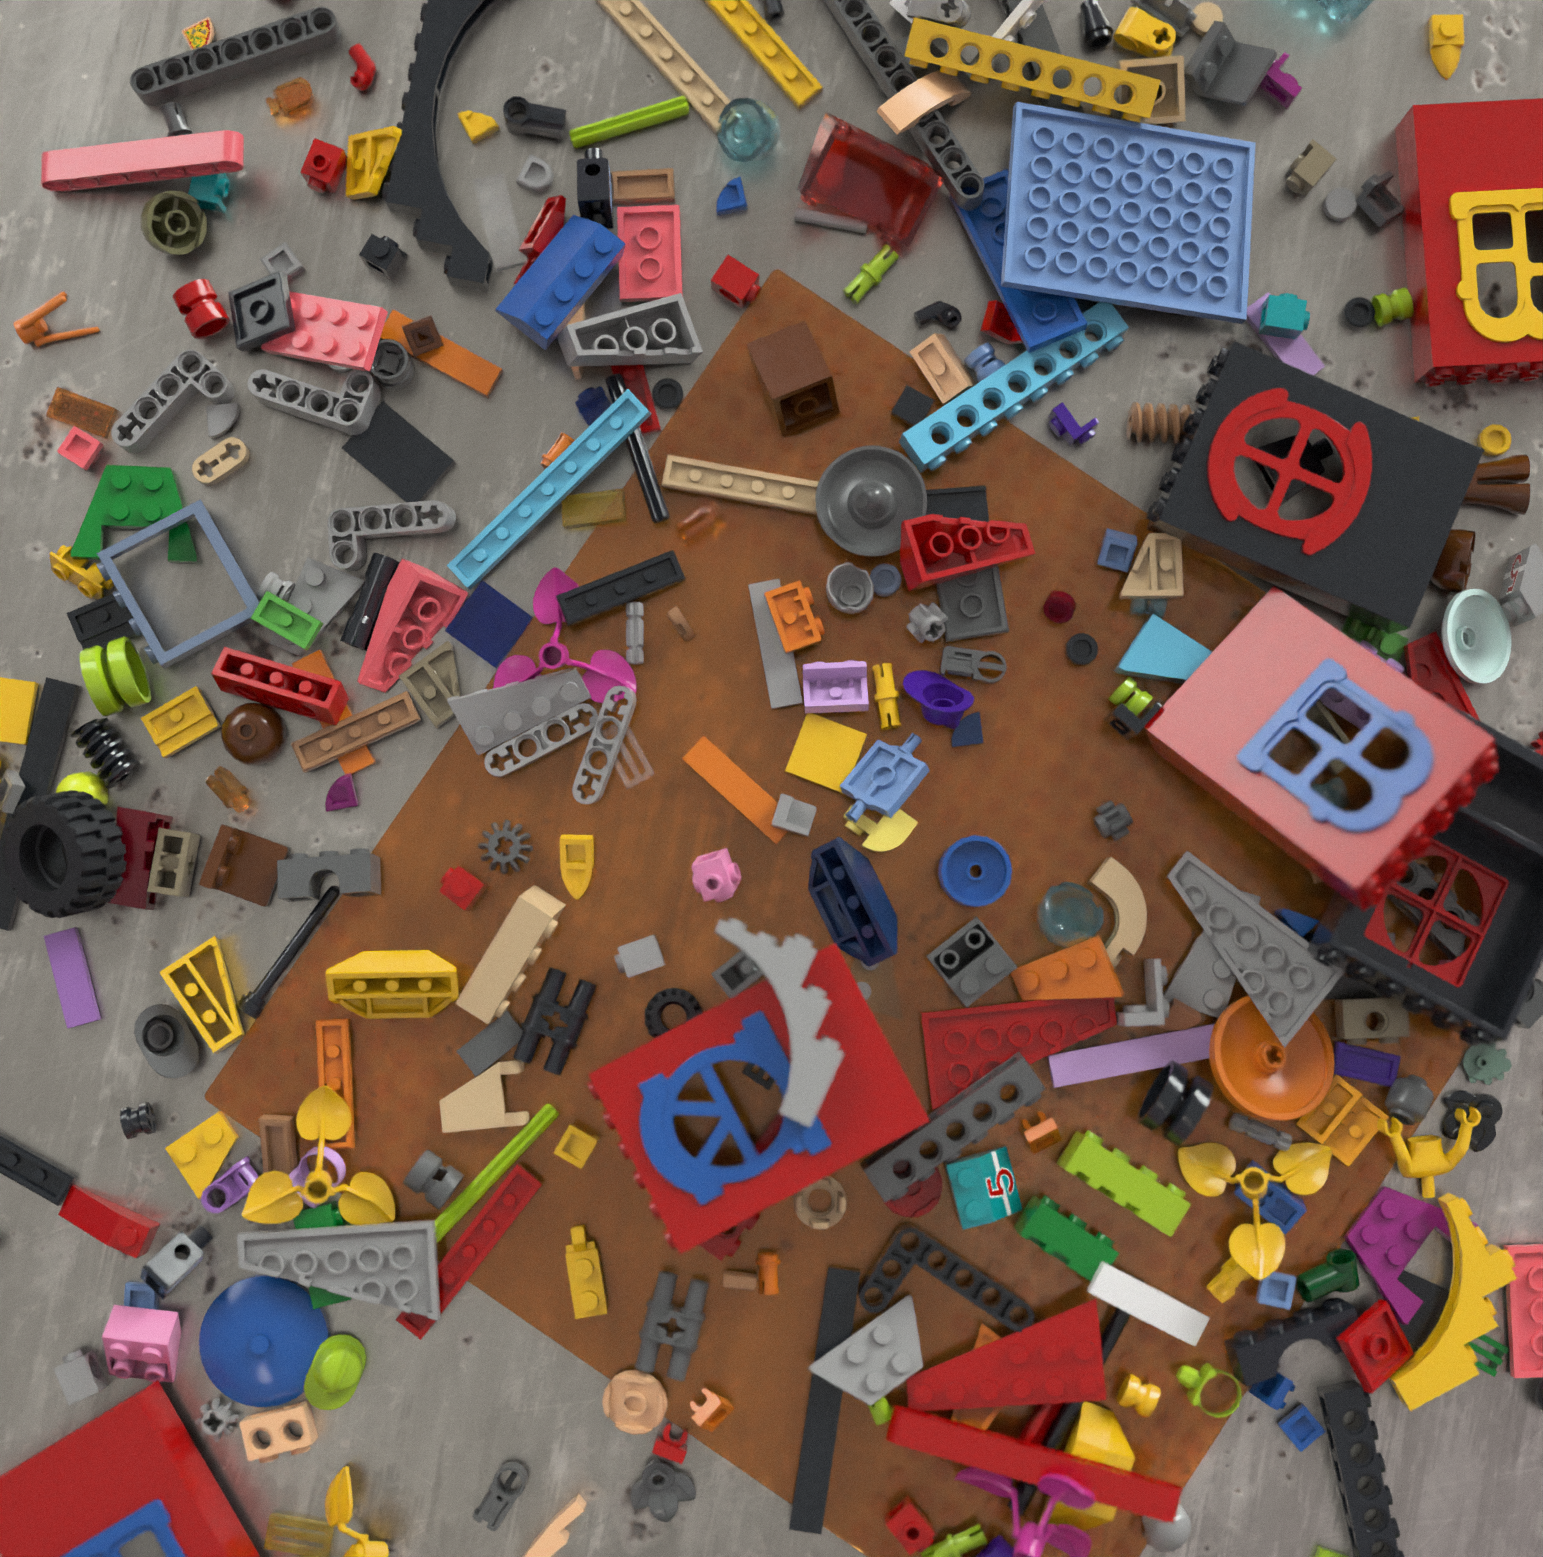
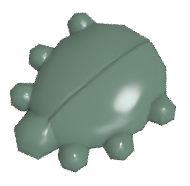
[1463,1042,1512,1085]

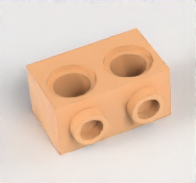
[239,1400,318,1463]

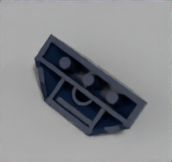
[808,837,897,967]

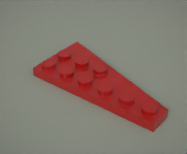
[920,997,1117,1110]

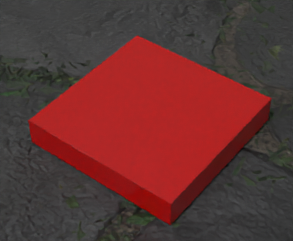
[1336,1299,1414,1394]

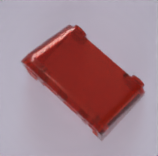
[797,112,945,247]

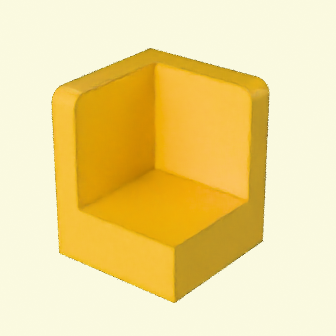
[553,1124,600,1169]

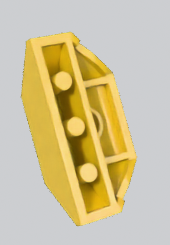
[325,950,459,1019]
[1038,1401,1135,1531]

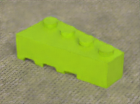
[1056,1130,1191,1237]

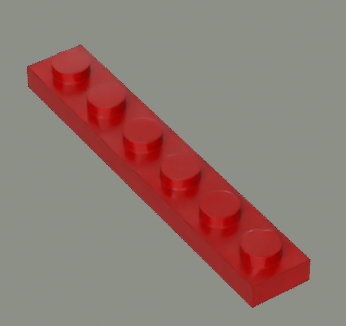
[395,1163,543,1340]

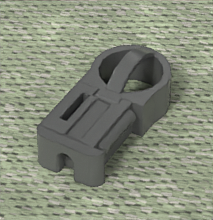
[940,646,1007,684]
[473,1462,528,1531]

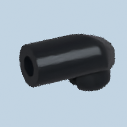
[914,301,962,327]

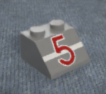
[1499,543,1543,626]

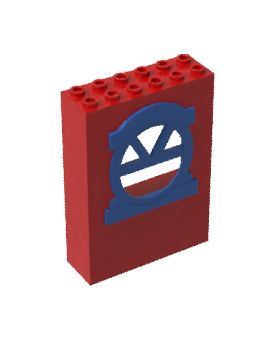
[587,943,930,1255]

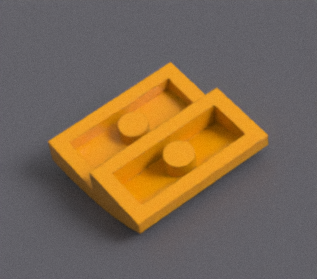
[1296,1074,1389,1168]

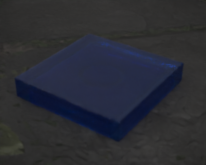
[445,580,534,669]

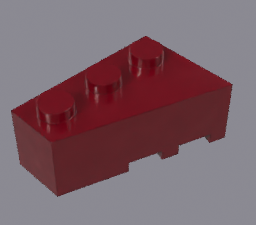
[108,806,173,910]

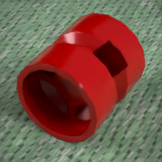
[172,279,230,339]

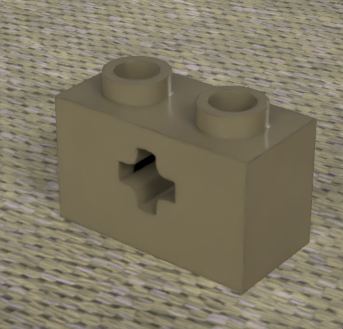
[147,828,200,897]

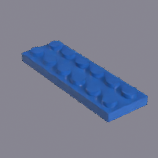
[950,169,1087,353]

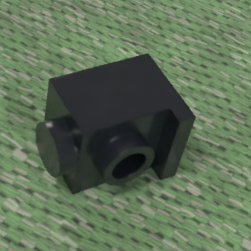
[359,234,408,281]

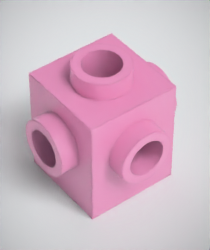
[691,848,741,902]

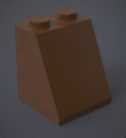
[746,321,840,437]

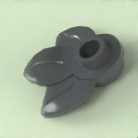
[630,1460,696,1522]

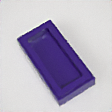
[1333,1041,1401,1087]

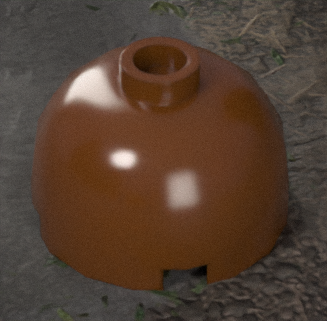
[1431,529,1476,593]
[221,703,287,766]

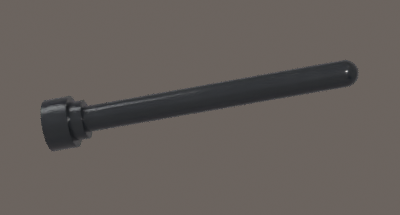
[236,885,340,1019]

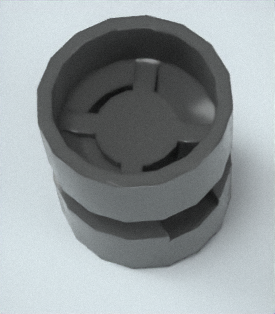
[370,339,415,390]
[402,1149,465,1210]

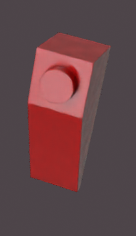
[58,1185,161,1259]

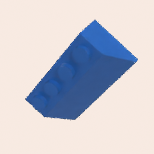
[495,215,626,351]

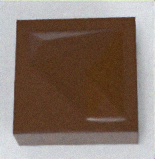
[402,315,444,357]

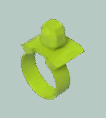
[1176,1363,1242,1418]

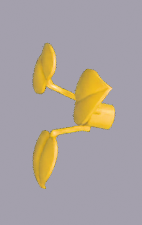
[242,1086,395,1225]
[1178,1143,1332,1280]
[325,1466,389,1557]

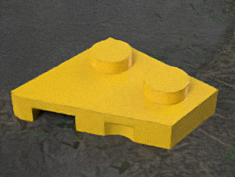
[345,126,402,200]
[165,1111,239,1199]

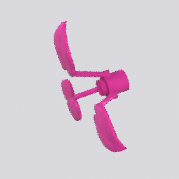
[493,567,637,703]
[954,1466,1095,1557]

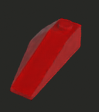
[900,514,1036,591]

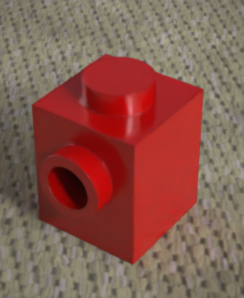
[300,138,347,193]
[439,865,489,911]
[883,1495,936,1556]

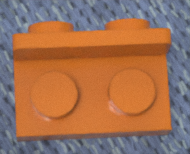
[764,580,825,654]

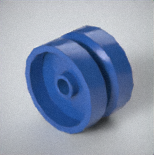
[938,835,1012,907]

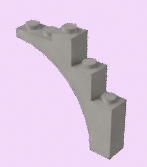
[714,917,844,1127]

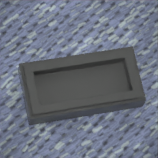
[456,1011,523,1076]

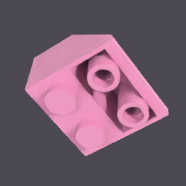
[102,1305,181,1383]

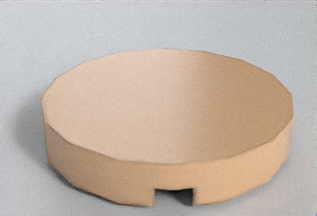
[602,1370,668,1435]

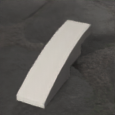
[1087,1261,1210,1346]

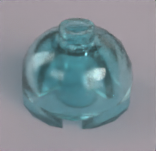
[717,98,781,163]
[1037,882,1104,948]

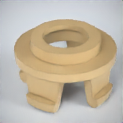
[793,1176,847,1230]

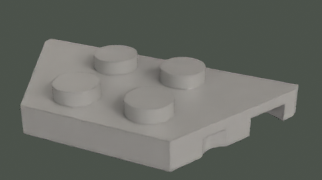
[807,1294,923,1406]

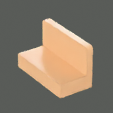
[909,333,976,404]

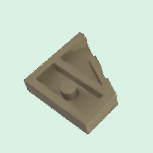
[399,641,461,728]

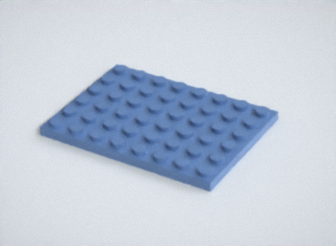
[1001,102,1256,324]

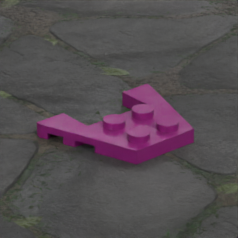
[1344,1186,1479,1325]

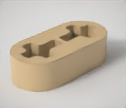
[192,437,250,486]

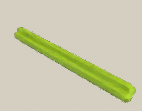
[435,1103,559,1244]

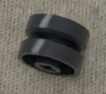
[1136,1060,1214,1146]

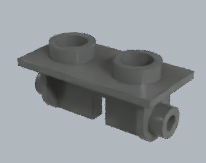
[1131,0,1198,37]

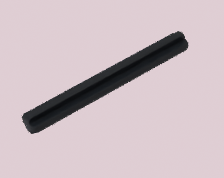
[605,374,670,523]

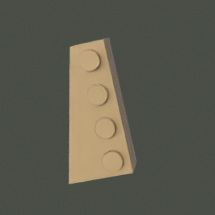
[455,885,566,1024]

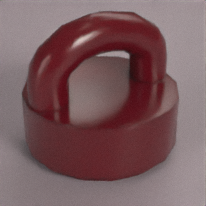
[1043,590,1076,623]

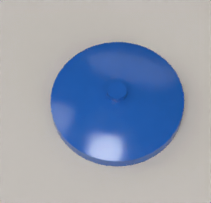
[199,1274,331,1407]

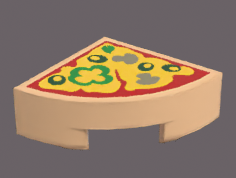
[182,17,215,50]

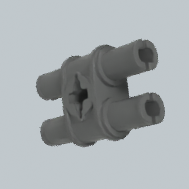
[635,1270,709,1381]

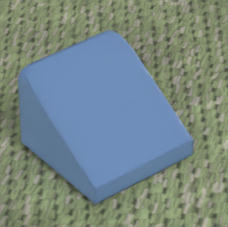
[1097,528,1137,572]

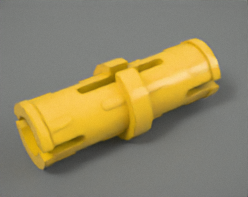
[872,663,902,730]

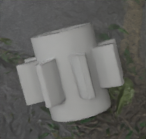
[906,602,948,643]
[195,1397,239,1442]

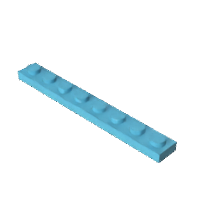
[447,389,651,589]

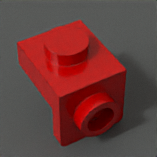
[981,300,1023,345]

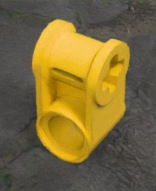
[1113,7,1176,58]

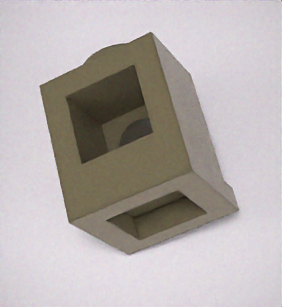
[1286,139,1337,197]

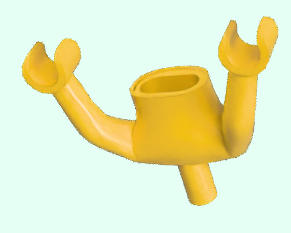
[1377,1107,1481,1198]

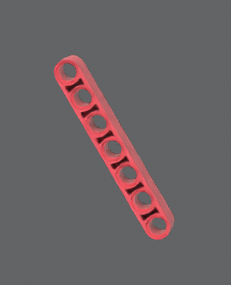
[41,130,244,192]

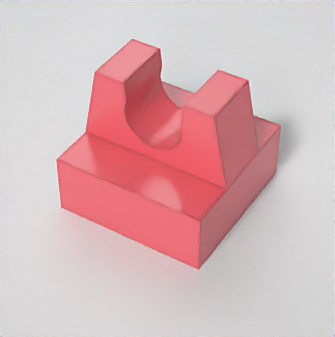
[57,426,104,471]

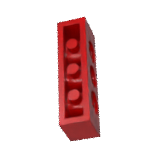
[211,647,349,726]

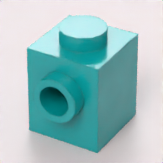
[1258,293,1310,340]

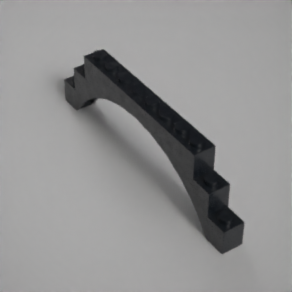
[383,0,499,292]

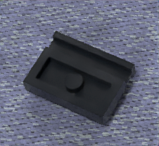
[925,485,989,522]
[66,594,137,650]

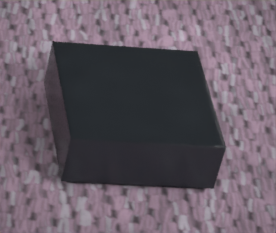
[891,385,934,427]

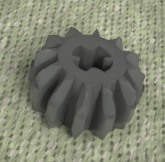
[478,820,534,875]

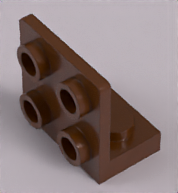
[198,824,289,907]

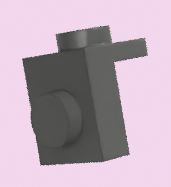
[1356,171,1405,228]

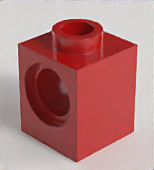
[711,255,761,309]

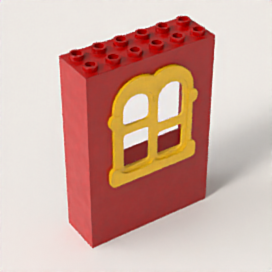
[1395,98,1543,387]

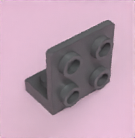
[1184,20,1277,106]

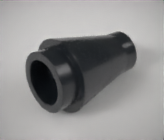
[1080,0,1113,49]

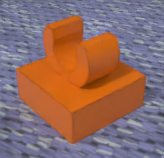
[1022,1111,1062,1155]
[690,1388,735,1432]

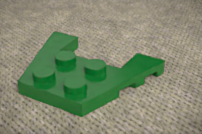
[71,465,199,564]

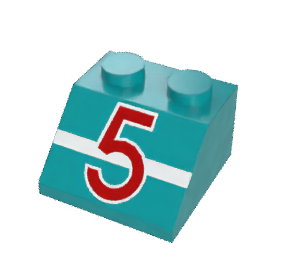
[944,1146,1023,1230]

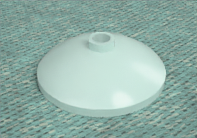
[1441,589,1511,684]

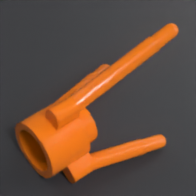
[14,292,99,347]

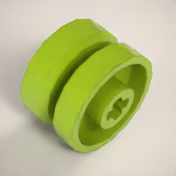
[80,636,151,717]

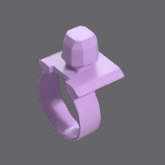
[288,1147,346,1208]

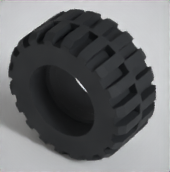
[2,790,126,918]

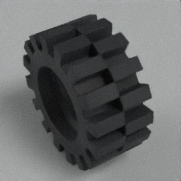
[644,988,702,1039]

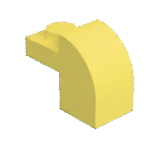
[842,806,918,853]

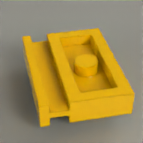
[141,686,221,758]

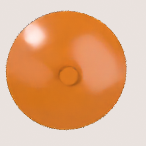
[1209,995,1335,1122]

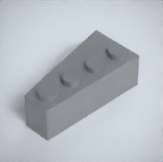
[557,293,703,367]

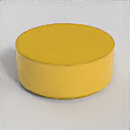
[1477,424,1512,457]

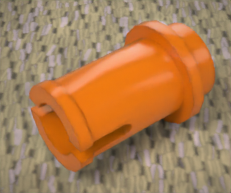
[540,432,575,469]
[755,1252,781,1295]

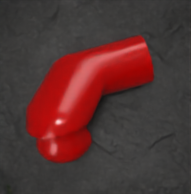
[348,43,376,90]

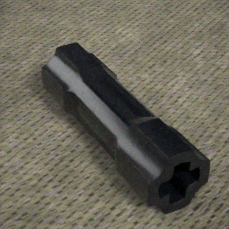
[340,552,400,651]

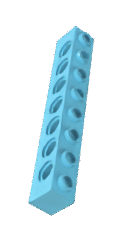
[899,302,1129,473]

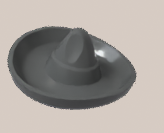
[815,445,927,556]

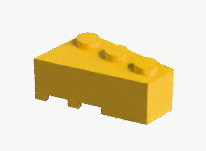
[159,936,245,1054]

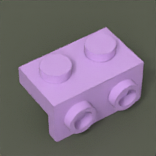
[803,660,869,714]

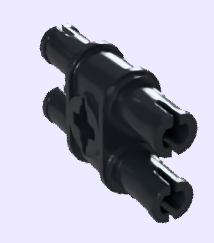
[513,967,597,1076]

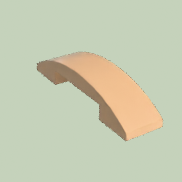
[876,70,972,135]

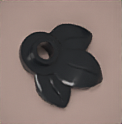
[1442,1090,1502,1152]

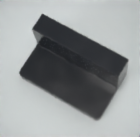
[1103,701,1162,740]

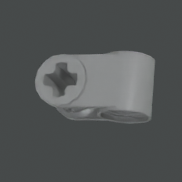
[906,0,971,29]

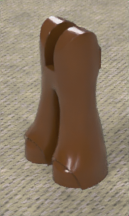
[1462,454,1530,515]

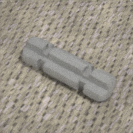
[626,602,644,665]
[1229,1113,1293,1151]

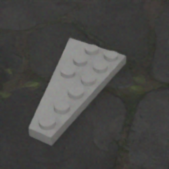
[1167,851,1344,1047]
[237,1220,441,1321]

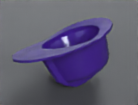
[903,670,974,729]

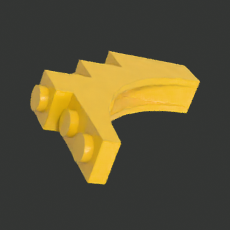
[1388,1193,1517,1411]

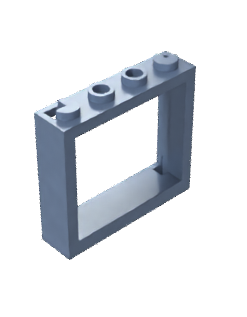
[97,499,259,669]

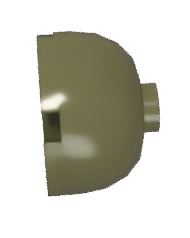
[140,190,207,255]

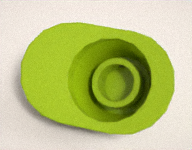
[304,1334,366,1410]

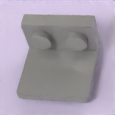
[1116,959,1169,1027]

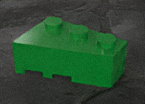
[1013,1194,1119,1282]

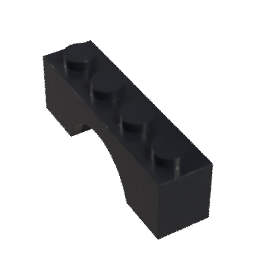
[1224,1298,1358,1387]

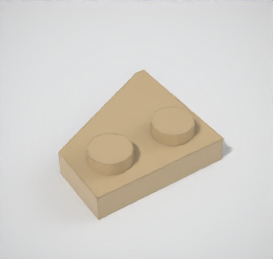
[1120,533,1184,599]

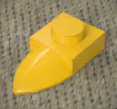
[1428,14,1464,80]
[559,834,594,900]

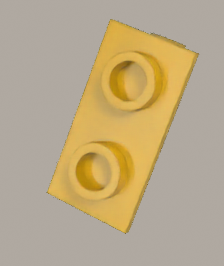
[49,545,114,600]

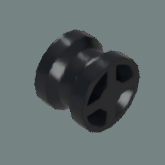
[120,1102,156,1139]

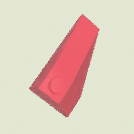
[357,558,468,693]

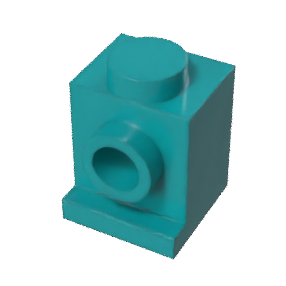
[188,173,230,214]

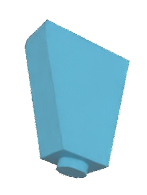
[1114,614,1212,684]

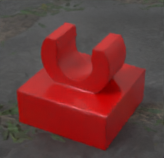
[652,1422,688,1464]

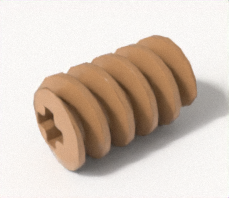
[1127,402,1194,444]

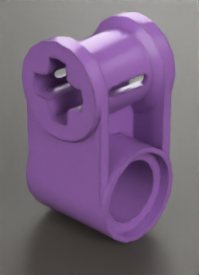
[201,1156,259,1213]

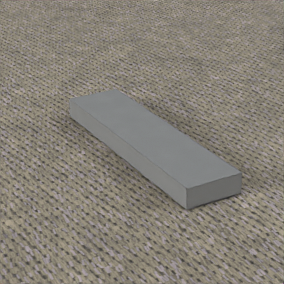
[748,579,803,710]

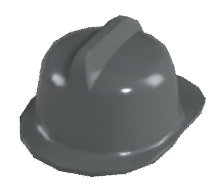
[134,1004,199,1079]

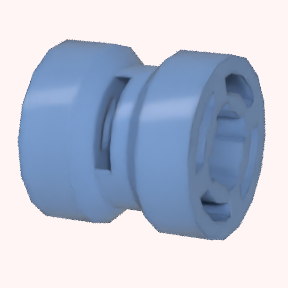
[964,342,1005,382]

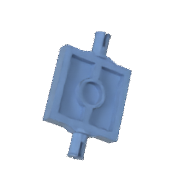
[839,733,930,823]

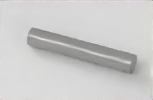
[794,208,868,233]

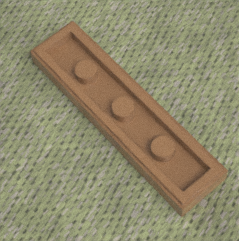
[291,691,422,773]

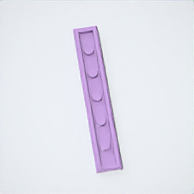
[1047,1023,1215,1088]

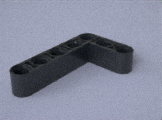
[858,1224,1034,1332]

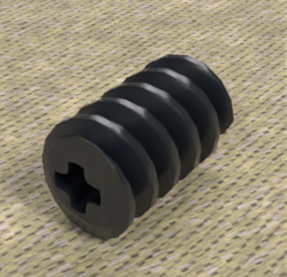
[70,717,138,789]

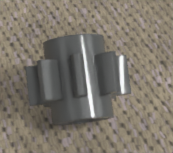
[1093,800,1133,841]

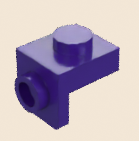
[1048,402,1100,446]

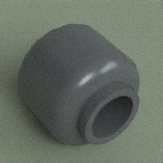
[1385,1074,1434,1125]

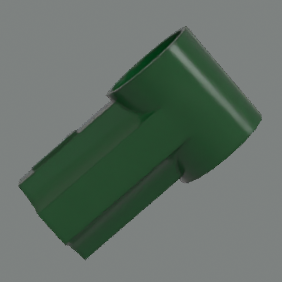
[1295,1249,1360,1304]

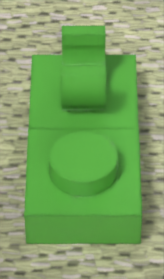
[251,591,324,651]
[1340,616,1409,662]

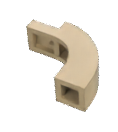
[1088,857,1147,968]

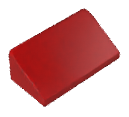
[1017,1403,1064,1445]

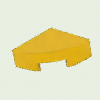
[457,111,500,144]

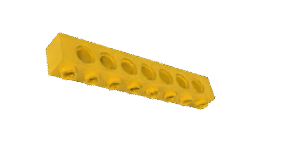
[904,17,1161,123]

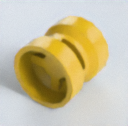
[1116,1373,1160,1418]

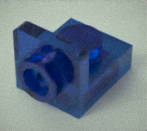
[575,386,612,427]

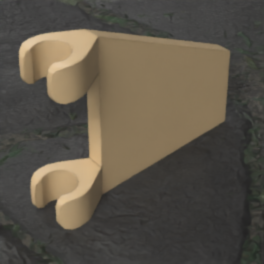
[439,1060,530,1133]

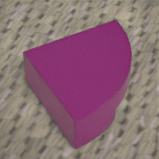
[325,773,358,812]

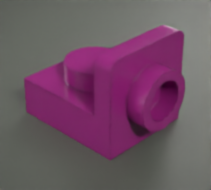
[1259,52,1303,109]

